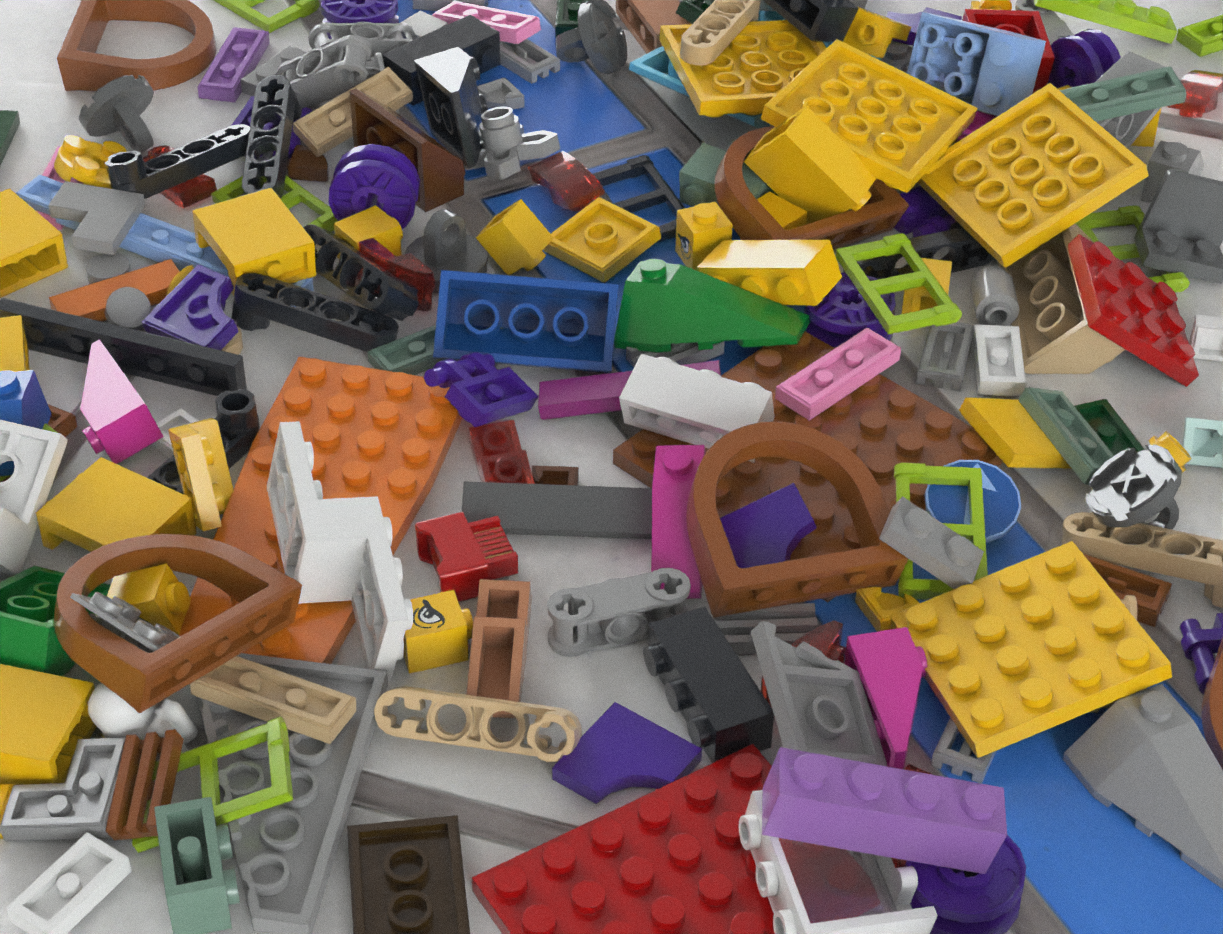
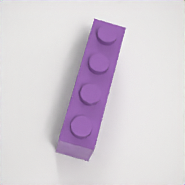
[762,747,1007,874]

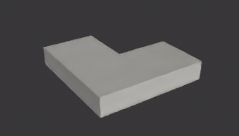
[49,181,145,255]
[0,737,126,841]

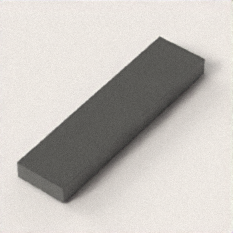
[462,481,652,539]

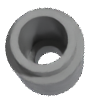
[970,266,1019,326]

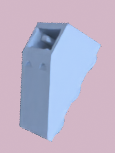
[907,12,1046,116]

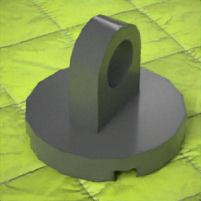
[555,0,627,75]
[79,75,154,153]
[403,209,488,293]
[1086,445,1182,529]

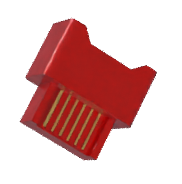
[415,511,518,602]

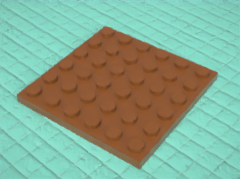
[613,331,1003,603]

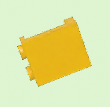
[192,188,316,296]
[36,457,197,552]

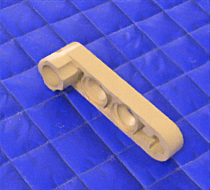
[680,0,761,65]
[1062,512,1223,608]
[374,686,582,762]

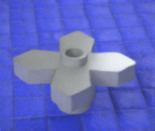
[464,107,560,179]

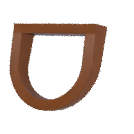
[57,0,216,91]
[715,126,909,250]
[686,421,908,618]
[54,534,302,713]

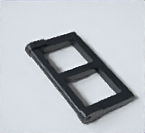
[583,155,685,243]

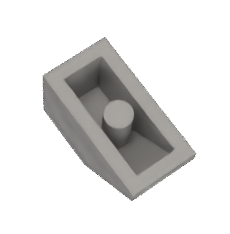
[1141,140,1204,203]

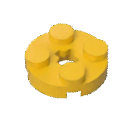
[54,135,126,189]

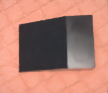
[414,47,488,169]

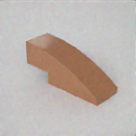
[465,579,532,719]

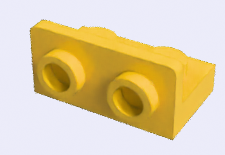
[843,6,911,58]
[168,418,234,532]

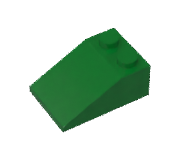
[0,565,111,676]

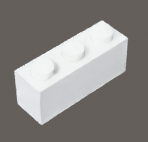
[619,354,775,462]

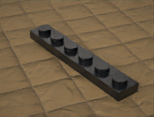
[0,298,247,396]

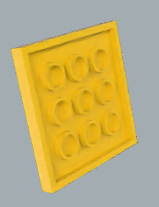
[659,20,826,118]
[761,39,978,193]
[917,83,1149,268]
[890,541,1172,758]

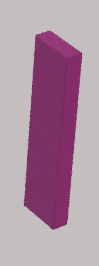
[538,360,721,420]

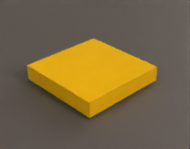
[544,197,661,283]
[959,397,1072,469]

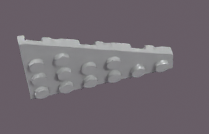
[196,653,388,934]

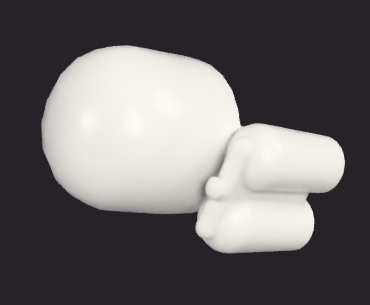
[88,683,198,753]

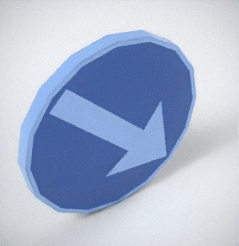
[924,460,1021,543]

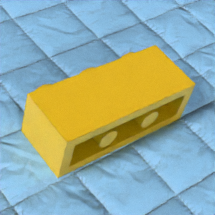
[697,240,842,306]

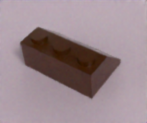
[349,88,465,213]

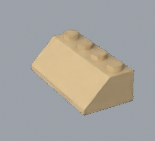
[997,224,1125,374]

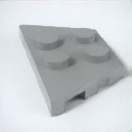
[751,621,887,766]

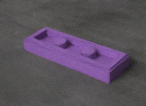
[197,27,270,103]

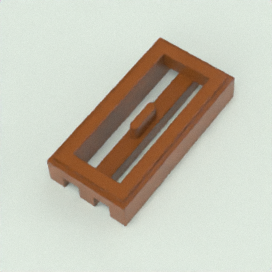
[1083,554,1172,627]
[105,729,184,841]

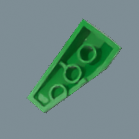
[614,259,810,353]

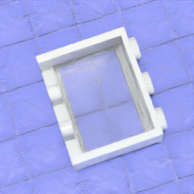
[739,790,938,934]

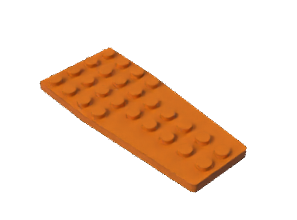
[179,357,462,664]

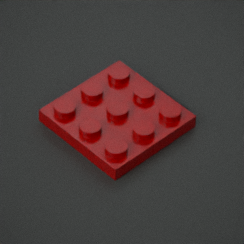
[1067,234,1199,387]

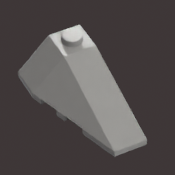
[1063,684,1223,889]

